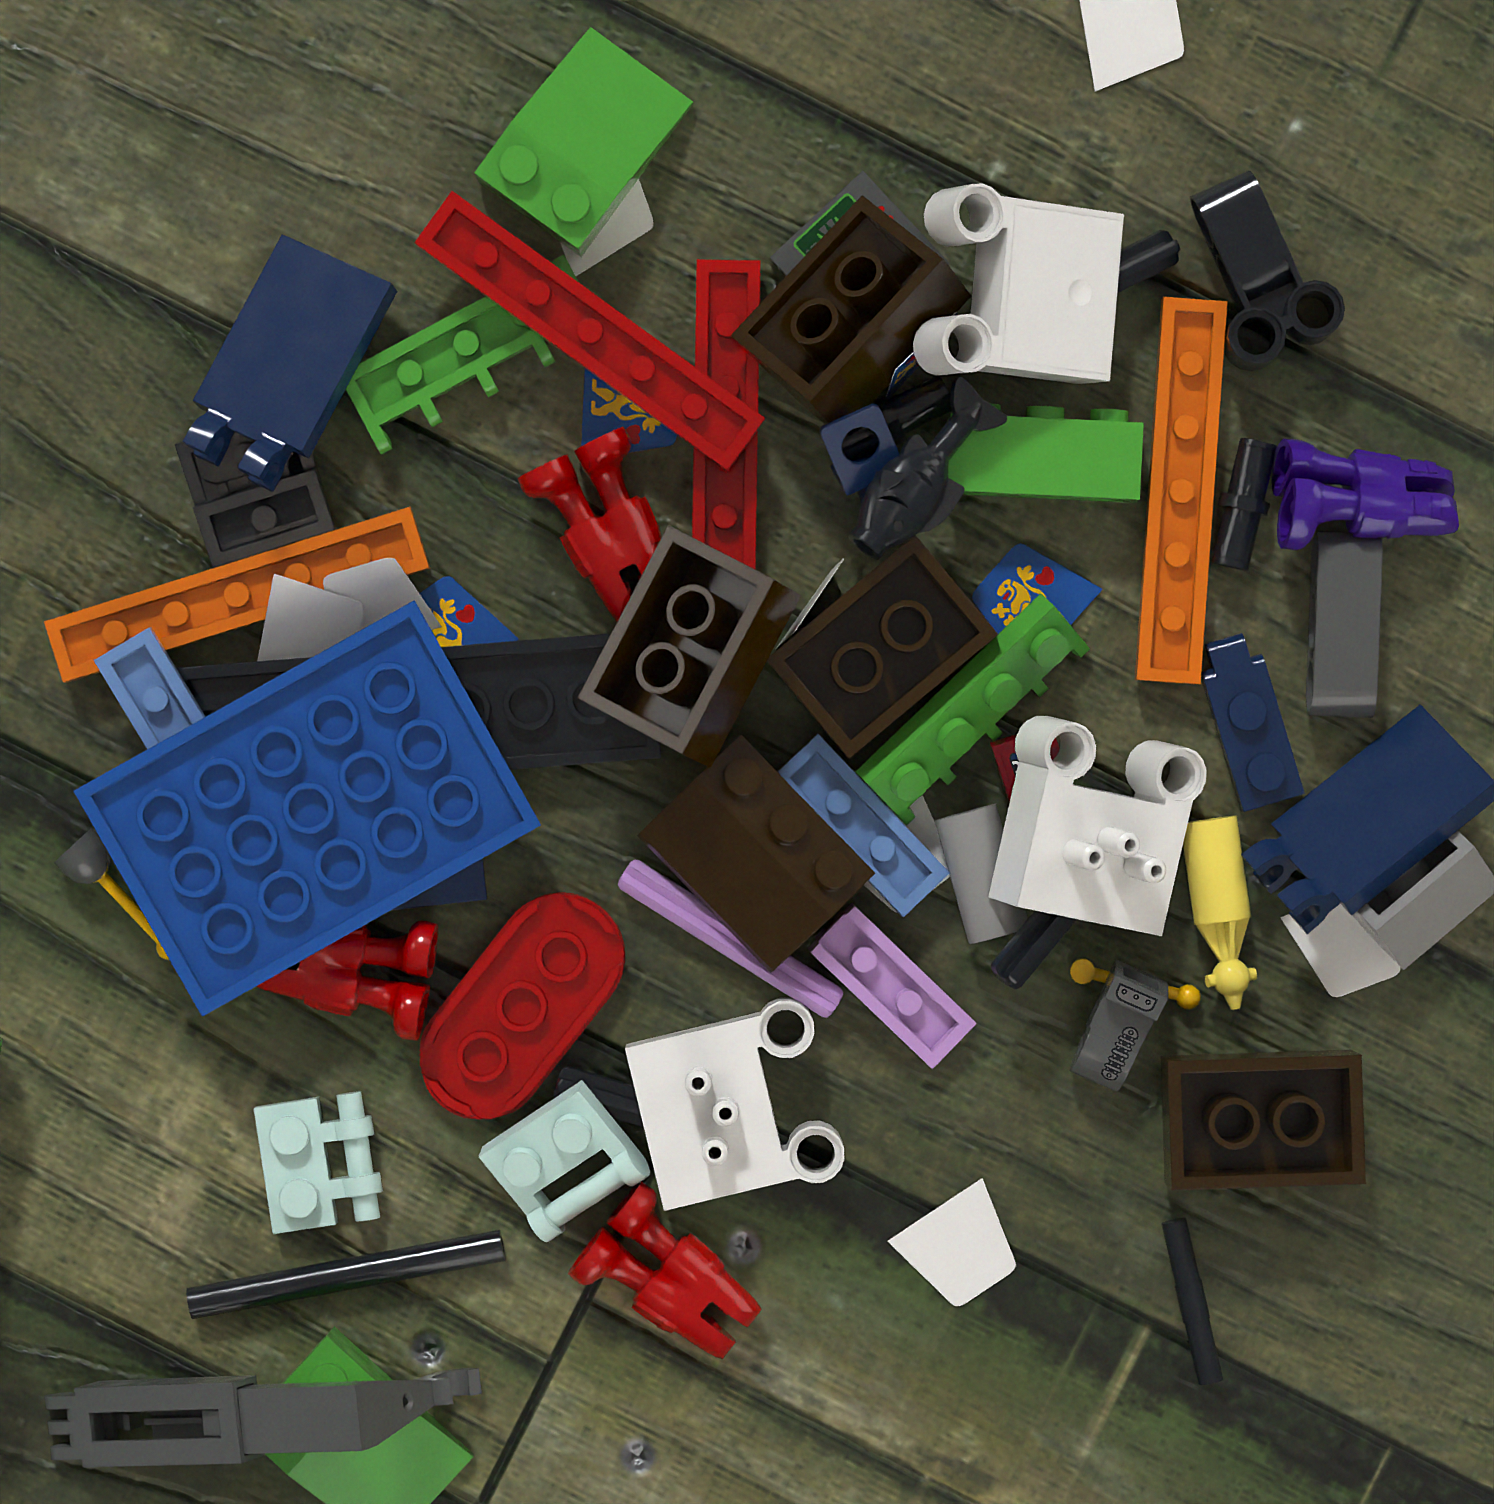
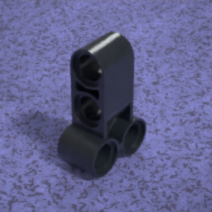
[1190,170,1345,371]

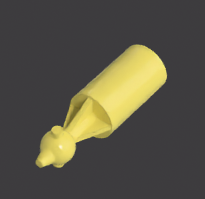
[1183,815,1257,1010]

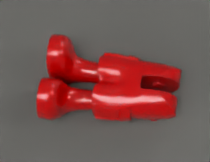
[517,426,662,622]
[256,920,438,1041]
[568,1181,762,1360]

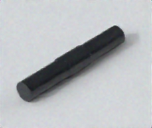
[1161,1218,1223,1385]

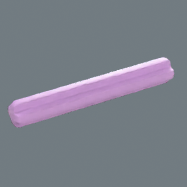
[618,860,843,1018]

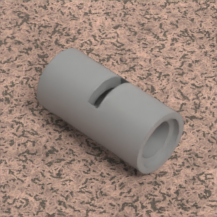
[935,804,1028,944]

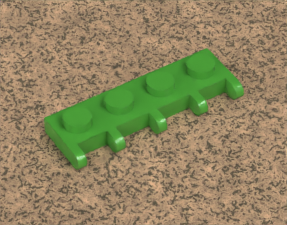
[346,255,578,455]
[856,593,1090,826]

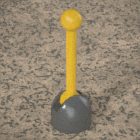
[54,828,169,960]

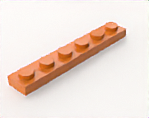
[1135,297,1228,685]
[44,507,431,683]

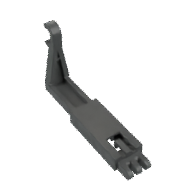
[44,1368,482,1468]

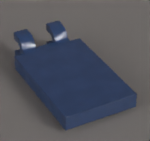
[183,234,398,492]
[1241,704,1494,934]

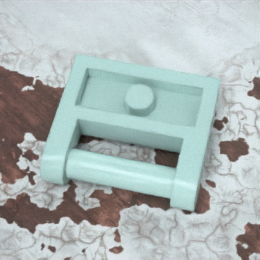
[479,1080,650,1242]

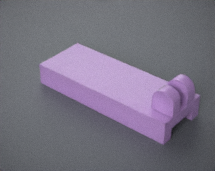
[807,903,977,1069]

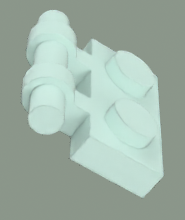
[254,1091,383,1234]

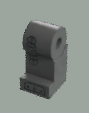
[1069,959,1168,1092]

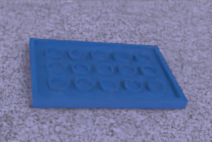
[74,600,541,1017]

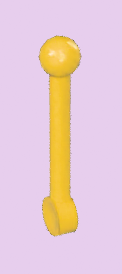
[1070,958,1201,1010]

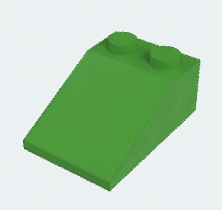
[474,27,693,257]
[265,1326,474,1504]

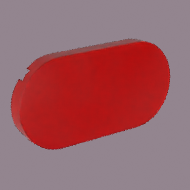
[419,892,625,1119]

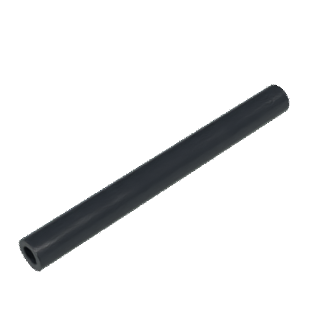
[186,1230,506,1319]

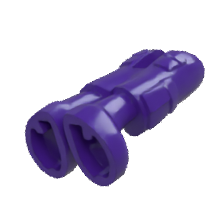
[1271,439,1459,550]

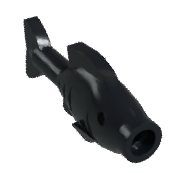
[848,377,1007,560]

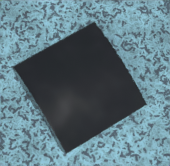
[175,432,335,568]

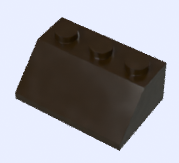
[731,195,972,424]
[637,735,875,973]

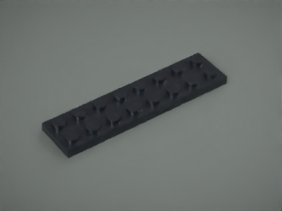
[176,633,661,770]

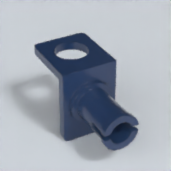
[819,404,900,503]

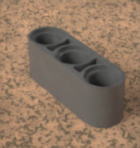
[1306,530,1383,718]

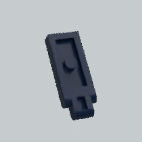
[1201,633,1305,812]

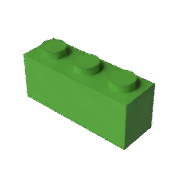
[948,403,1144,503]

